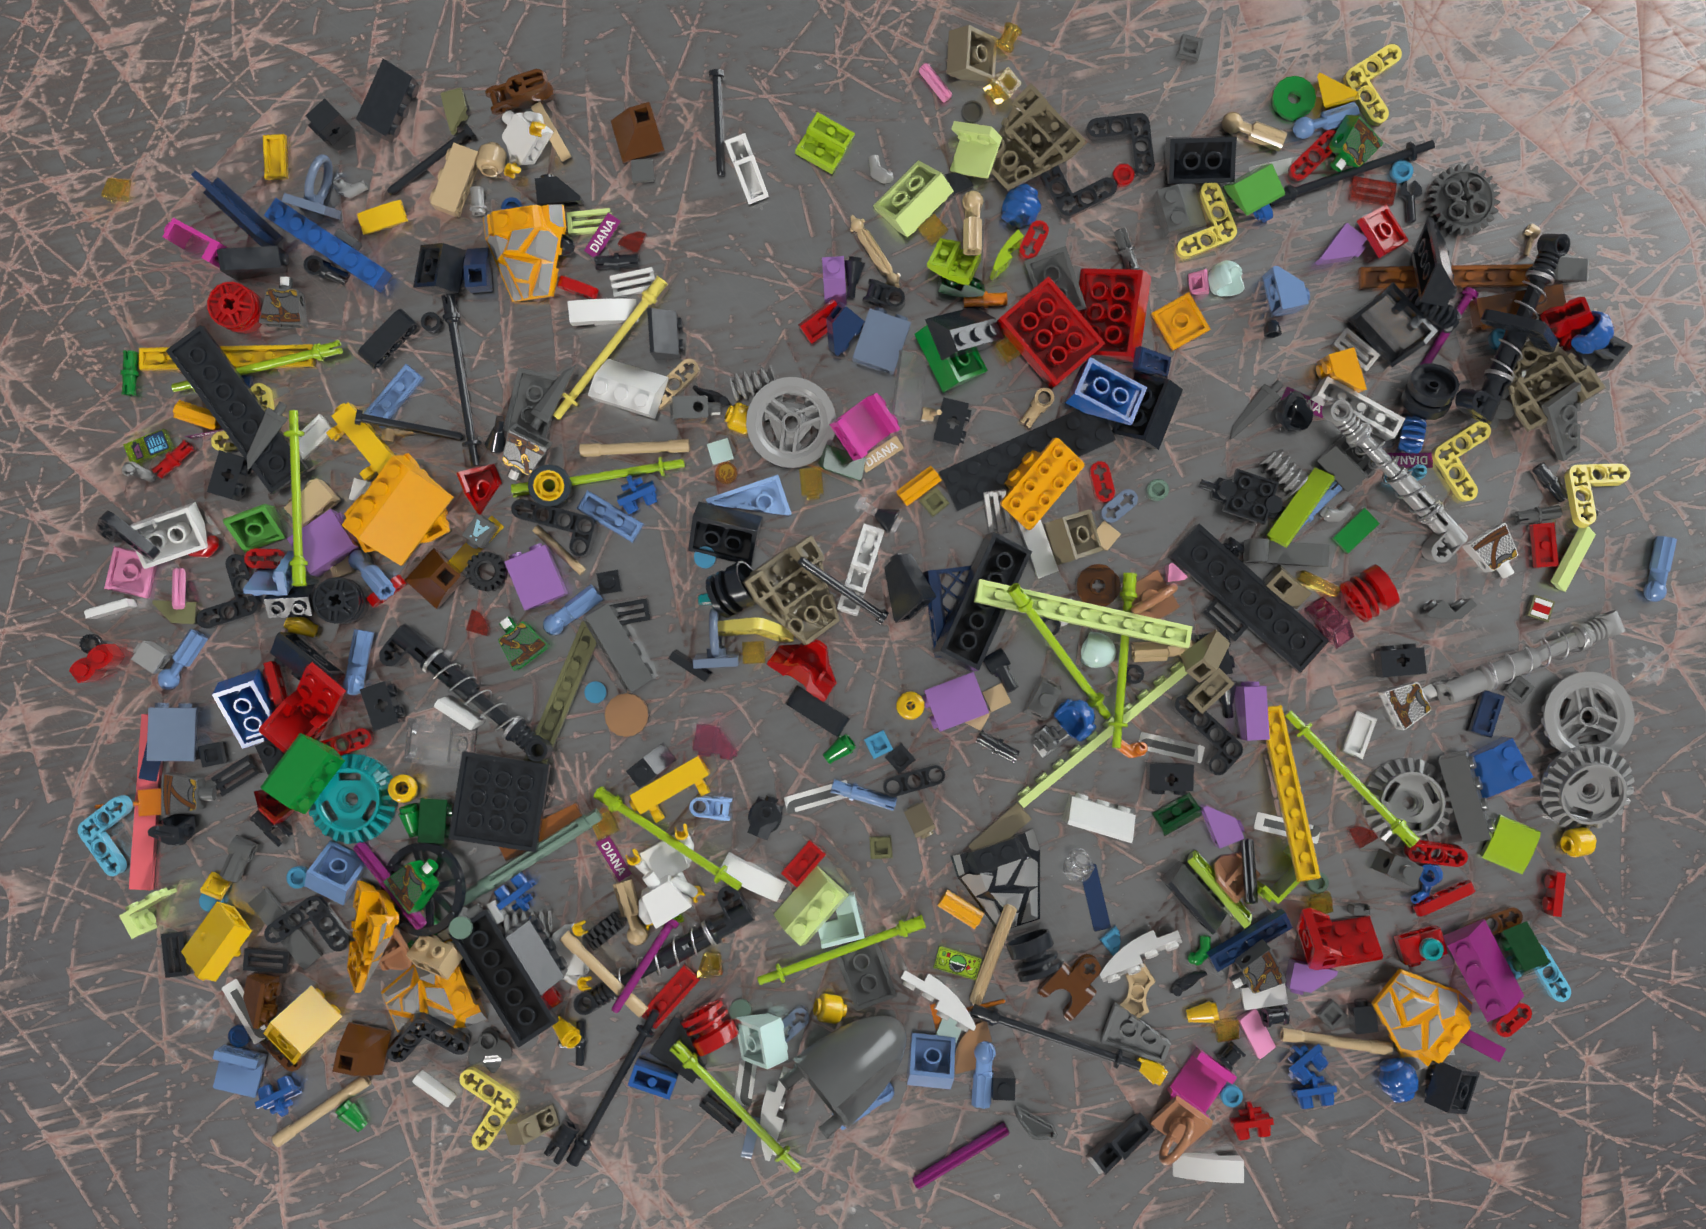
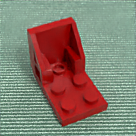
[259,662,346,753]
[1296,908,1383,970]

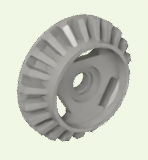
[746,377,836,468]
[1541,672,1635,753]
[1540,744,1634,830]
[1361,757,1453,847]

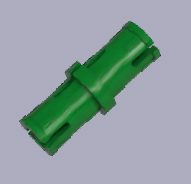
[120,350,139,396]

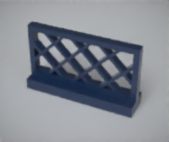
[191,170,284,247]
[923,565,972,658]

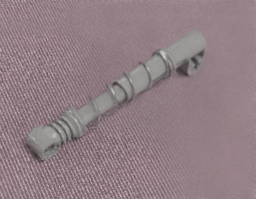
[1322,400,1468,563]
[1432,610,1625,705]

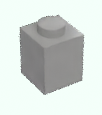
[131,641,173,674]

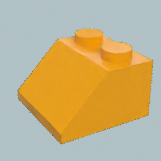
[1316,347,1367,393]

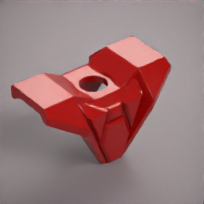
[766,639,837,702]

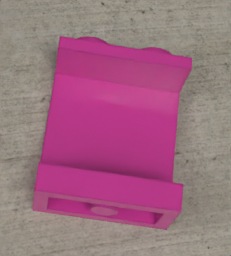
[163,218,227,269]
[829,392,900,461]
[1167,1047,1237,1118]

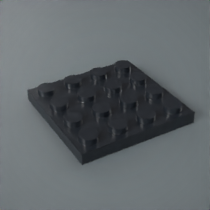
[449,751,551,852]

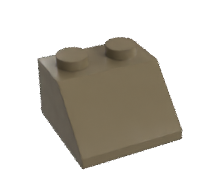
[947,25,997,82]
[1044,509,1104,565]

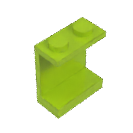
[1257,845,1300,904]

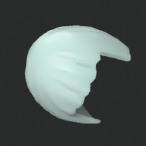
[1208,260,1245,297]
[1080,632,1116,668]

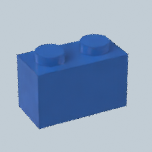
[627,1058,679,1100]

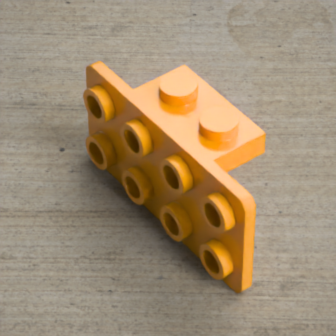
[1000,438,1085,530]

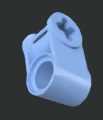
[689,795,732,821]

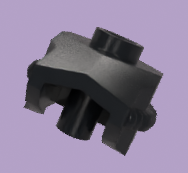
[747,795,784,840]
[148,814,195,846]

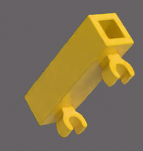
[326,402,395,482]
[629,755,711,823]

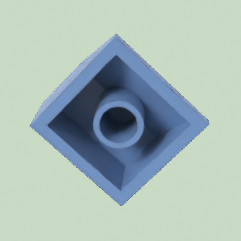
[1262,266,1310,318]
[304,840,366,906]
[907,1033,956,1090]

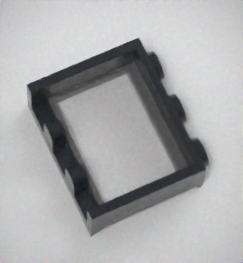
[1348,282,1438,367]

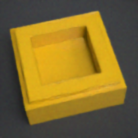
[200,871,232,901]

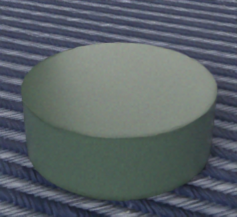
[1146,479,1169,501]
[1305,872,1329,894]
[449,916,473,939]
[729,998,752,1021]

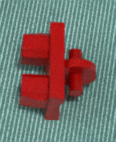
[1229,1101,1274,1141]

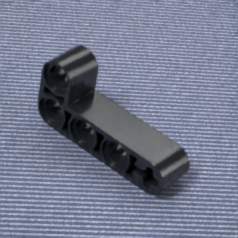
[511,499,598,558]
[1171,694,1243,776]

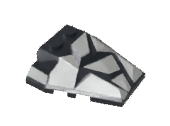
[950,828,1040,929]

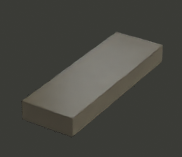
[968,802,1031,851]

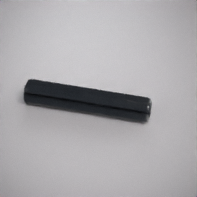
[1241,839,1258,904]

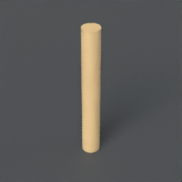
[532,525,586,575]

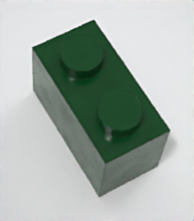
[417,796,454,844]
[1499,921,1550,976]

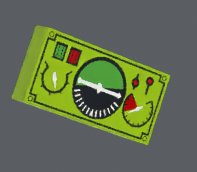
[933,946,982,980]

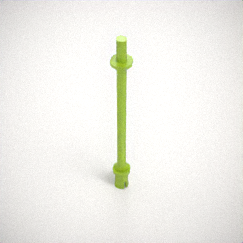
[171,340,343,392]
[284,410,308,586]
[511,457,685,498]
[1108,573,1137,749]
[1007,583,1111,719]
[1285,711,1420,848]
[593,786,742,891]
[757,914,926,985]
[669,1039,802,1173]

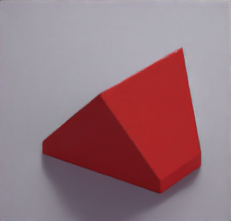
[456,464,502,515]
[253,790,295,825]

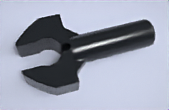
[1398,180,1422,223]

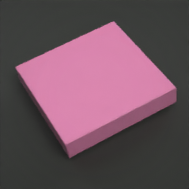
[104,546,157,598]

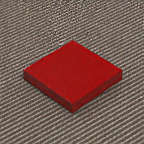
[1356,205,1409,258]

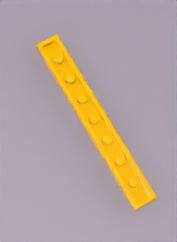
[139,344,316,371]
[1266,705,1321,882]

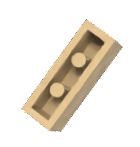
[430,142,479,218]

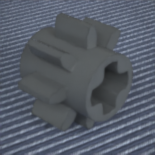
[1033,725,1060,752]

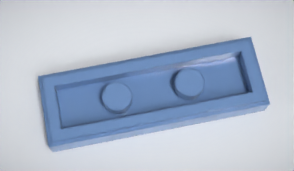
[364,364,424,428]
[576,490,644,543]

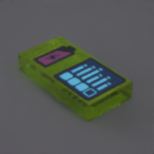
[123,428,174,464]

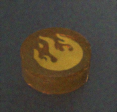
[715,462,738,484]

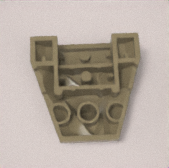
[991,83,1087,191]
[1508,338,1606,432]
[743,535,840,645]

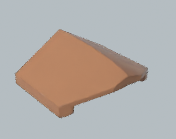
[1213,852,1261,903]
[379,928,412,971]

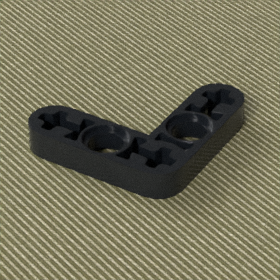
[1086,113,1155,178]
[1039,165,1117,219]
[1480,309,1558,352]
[96,510,160,561]
[197,554,262,629]
[264,896,350,952]
[387,1012,470,1062]

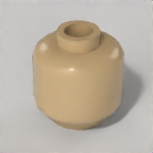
[476,142,507,177]

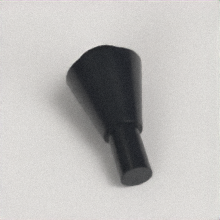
[844,256,865,298]
[485,416,506,453]
[1220,677,1237,718]

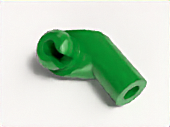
[1188,935,1211,966]

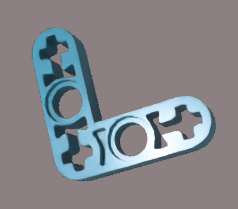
[78,795,133,876]
[1505,944,1571,1002]

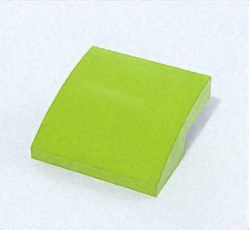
[795,112,855,174]
[989,229,1024,281]
[927,238,981,286]
[1480,814,1541,874]

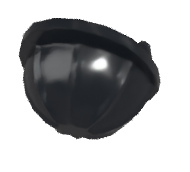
[1276,391,1314,431]

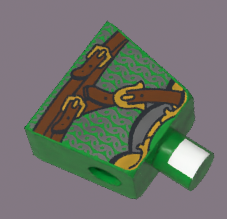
[1329,115,1384,172]
[498,616,551,671]
[384,859,439,914]

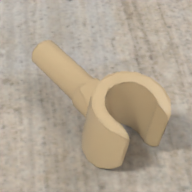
[1523,224,1541,256]
[921,407,942,421]
[381,428,414,442]

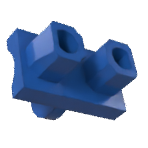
[617,475,657,514]
[494,872,536,912]
[1288,1044,1329,1085]
[1292,1070,1337,1109]
[255,1076,302,1117]

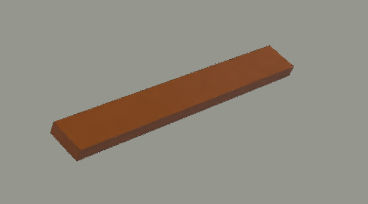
[1359,264,1533,290]

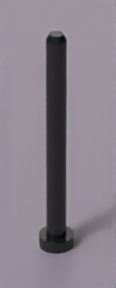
[709,69,725,176]
[387,123,476,195]
[355,409,464,441]
[798,557,889,625]

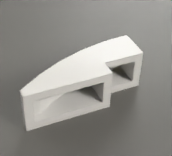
[724,133,769,204]
[568,299,639,326]
[720,852,787,902]
[1172,1153,1244,1183]

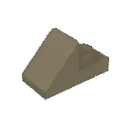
[1186,668,1234,714]

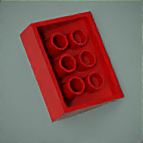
[1079,268,1151,362]
[997,276,1106,390]

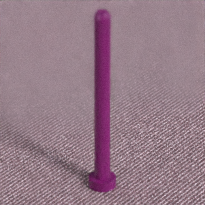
[1420,287,1479,365]
[611,919,679,1014]

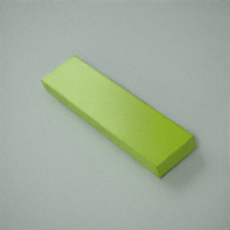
[1267,468,1335,548]
[1187,850,1252,928]

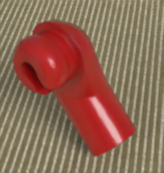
[188,535,219,557]

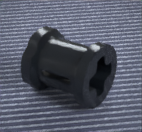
[1261,1005,1290,1027]
[1216,1041,1246,1071]

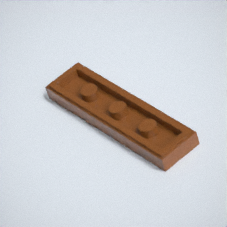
[499,803,582,861]

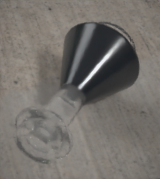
[854,497,903,533]

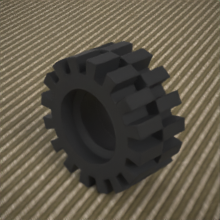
[465,552,508,592]
[583,912,625,951]

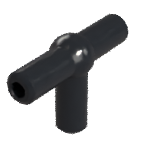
[558,1020,586,1066]

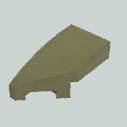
[440,87,468,135]
[152,600,196,624]

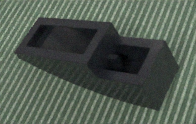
[1086,1112,1154,1175]

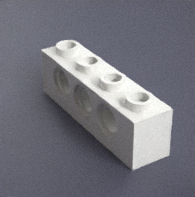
[1310,376,1405,441]

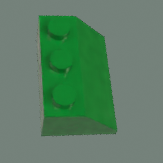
[914,325,988,392]
[261,733,345,814]

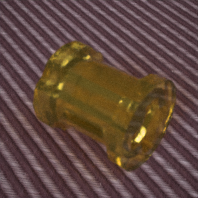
[995,22,1022,53]

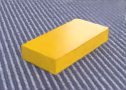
[263,134,289,180]

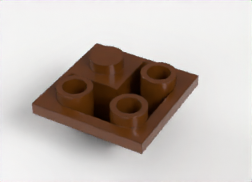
[611,102,665,163]
[405,548,466,609]
[243,972,282,1029]
[332,1022,392,1076]

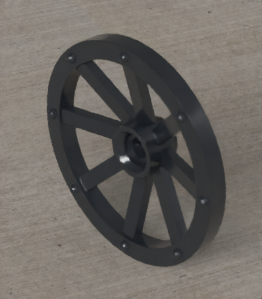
[381,843,466,936]

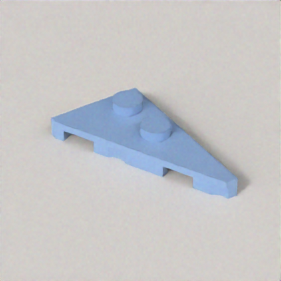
[706,475,792,516]

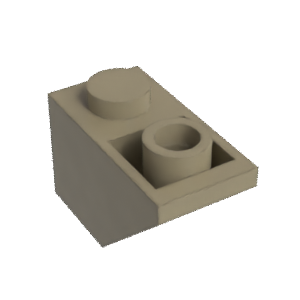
[1264,564,1312,609]
[1181,629,1230,683]
[903,800,936,839]
[503,1104,560,1145]

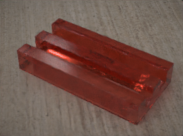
[1349,176,1397,206]

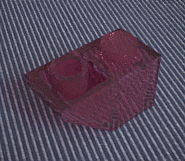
[1305,596,1354,649]
[693,723,739,760]

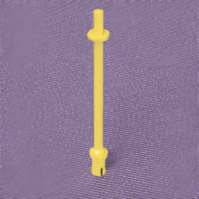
[553,276,668,420]

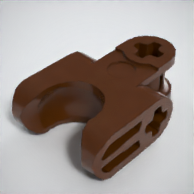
[485,69,554,115]
[1037,953,1101,1021]

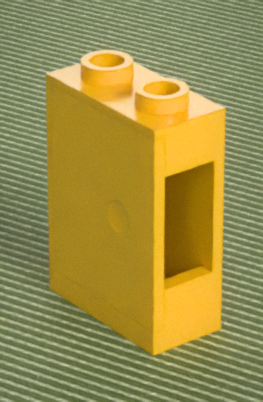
[181,901,252,982]

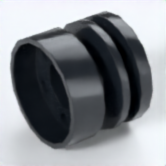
[706,561,757,618]
[312,577,370,624]
[1006,929,1062,982]

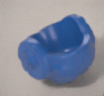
[1001,183,1041,228]
[1571,310,1614,354]
[1054,699,1096,742]
[1378,1057,1419,1103]

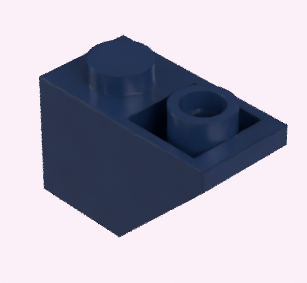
[463,247,493,293]
[826,302,865,356]

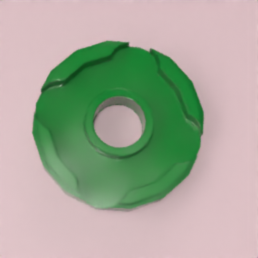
[1271,76,1316,121]

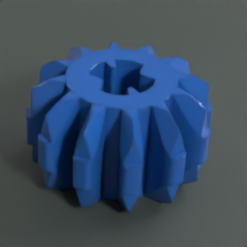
[1398,416,1427,454]

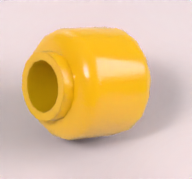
[724,402,749,434]
[896,691,925,720]
[388,774,418,803]
[1560,827,1597,858]
[813,993,847,1024]

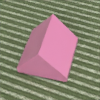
[1188,269,1209,296]
[1164,562,1187,583]

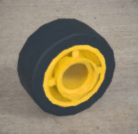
[528,464,572,507]

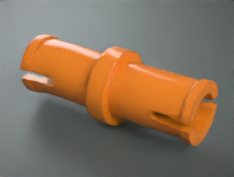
[964,291,1008,309]

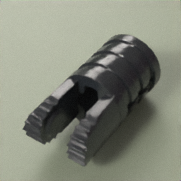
[250,810,293,847]
[544,1119,580,1165]

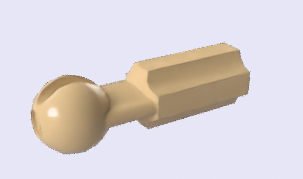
[1221,112,1287,152]
[962,190,984,256]
[1131,640,1196,662]
[613,879,648,946]

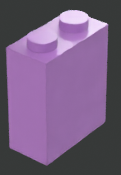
[287,509,361,577]
[505,543,568,611]
[921,672,989,732]
[1235,681,1270,741]

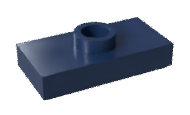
[1132,346,1171,379]
[1468,690,1505,738]

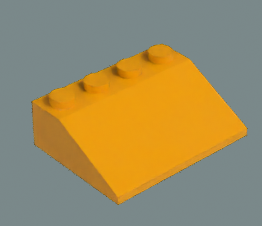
[342,455,454,566]

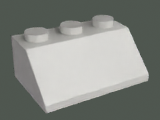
[588,359,669,419]
[130,502,208,569]
[1062,793,1136,843]

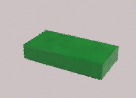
[1332,508,1380,554]

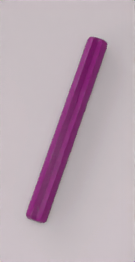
[353,842,427,930]
[913,1123,1010,1189]

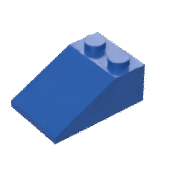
[1065,357,1147,425]
[212,669,276,749]
[1469,737,1533,798]

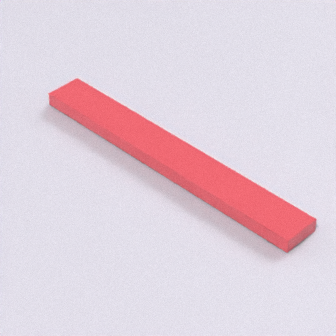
[129,714,163,891]

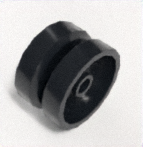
[1401,363,1460,420]

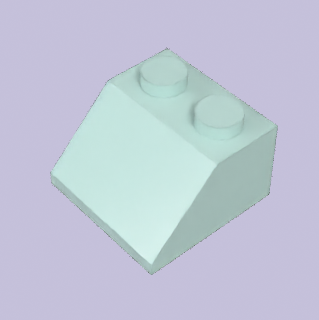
[734,1013,788,1070]

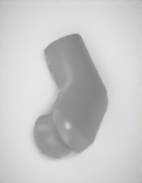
[1320,501,1354,522]

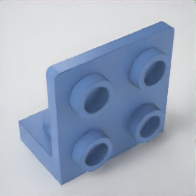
[243,550,294,596]
[213,1044,267,1098]

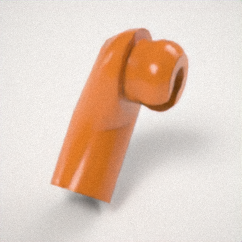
[1116,739,1148,758]

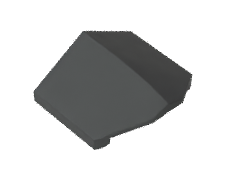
[1576,336,1633,373]
[1014,1106,1058,1140]

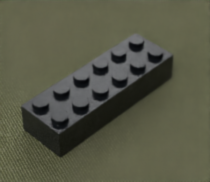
[933,532,1032,671]
[448,909,560,1048]

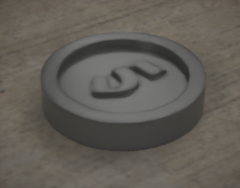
[961,100,983,123]

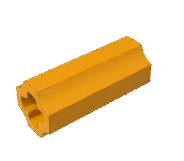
[173,400,221,431]
[896,465,942,507]
[937,889,984,929]

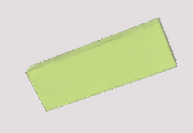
[1551,526,1596,592]

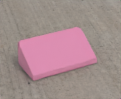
[1236,1009,1276,1059]

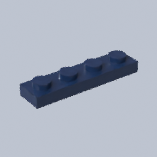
[1206,908,1293,972]

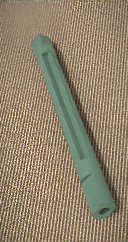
[463,808,602,906]

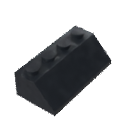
[1411,217,1457,307]

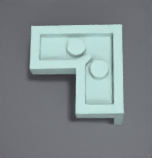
[818,891,865,949]

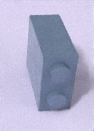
[853,307,911,375]
[147,703,198,761]

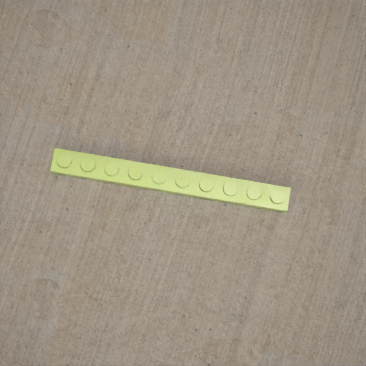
[974,579,1193,649]
[1016,661,1188,808]

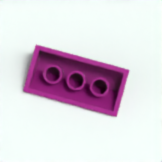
[1443,918,1524,1022]

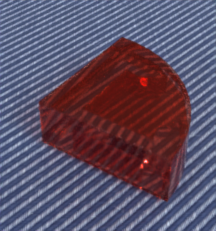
[618,231,647,254]
[466,609,489,636]
[1347,826,1378,849]

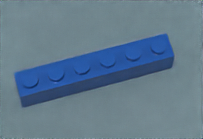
[264,198,392,293]

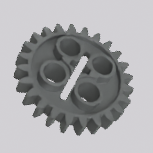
[1427,164,1501,236]

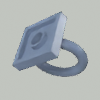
[282,154,341,220]
[693,607,741,669]

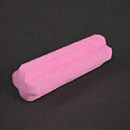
[919,63,952,103]
[172,568,186,610]

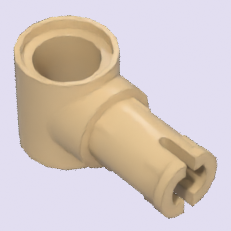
[1019,388,1054,428]

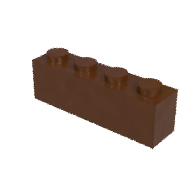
[1469,284,1566,330]

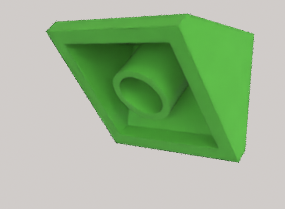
[1223,164,1285,216]
[223,504,286,553]

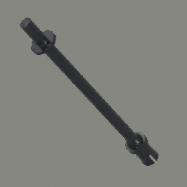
[1269,140,1435,207]
[441,294,482,467]
[970,1004,1141,1071]
[566,1009,660,1167]

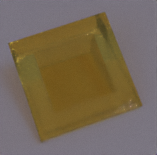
[101,178,131,202]
[993,338,1021,366]
[1306,890,1333,914]
[697,953,722,978]
[1214,1017,1239,1043]

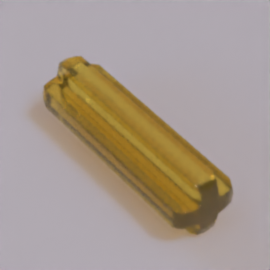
[1297,570,1340,597]

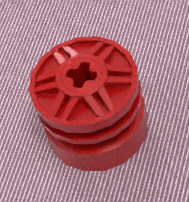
[207,282,263,334]
[1340,564,1400,623]
[681,999,739,1056]

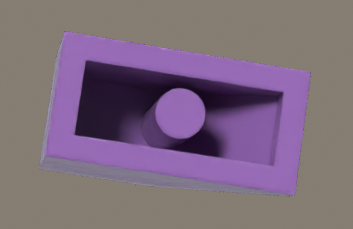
[1315,223,1367,265]
[822,256,847,305]
[1199,804,1245,848]
[1285,958,1338,995]

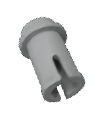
[469,186,487,216]

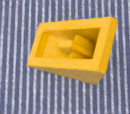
[1317,72,1359,111]

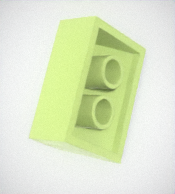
[873,160,953,237]
[773,866,849,946]

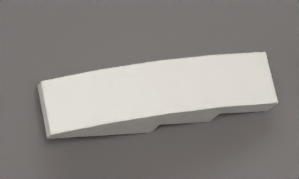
[1006,493,1059,579]
[837,524,885,616]

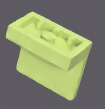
[950,121,1002,179]
[119,888,177,939]

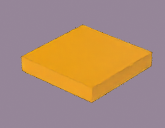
[1150,292,1211,352]

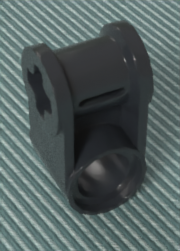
[862,279,905,311]

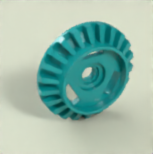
[308,754,398,844]

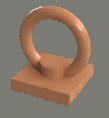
[1120,570,1180,619]
[1150,1095,1213,1165]

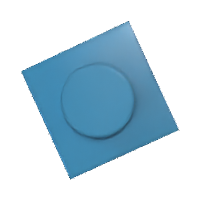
[864,730,893,759]

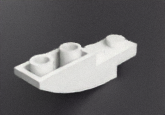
[1100,930,1182,983]
[900,970,976,1032]
[760,1066,791,1161]

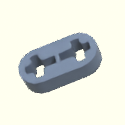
[1100,489,1138,523]
[781,1006,810,1042]
[741,1115,761,1159]

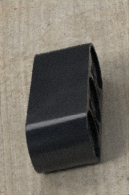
[358,309,418,369]
[785,685,850,737]
[883,764,945,797]

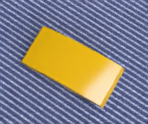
[357,200,408,235]

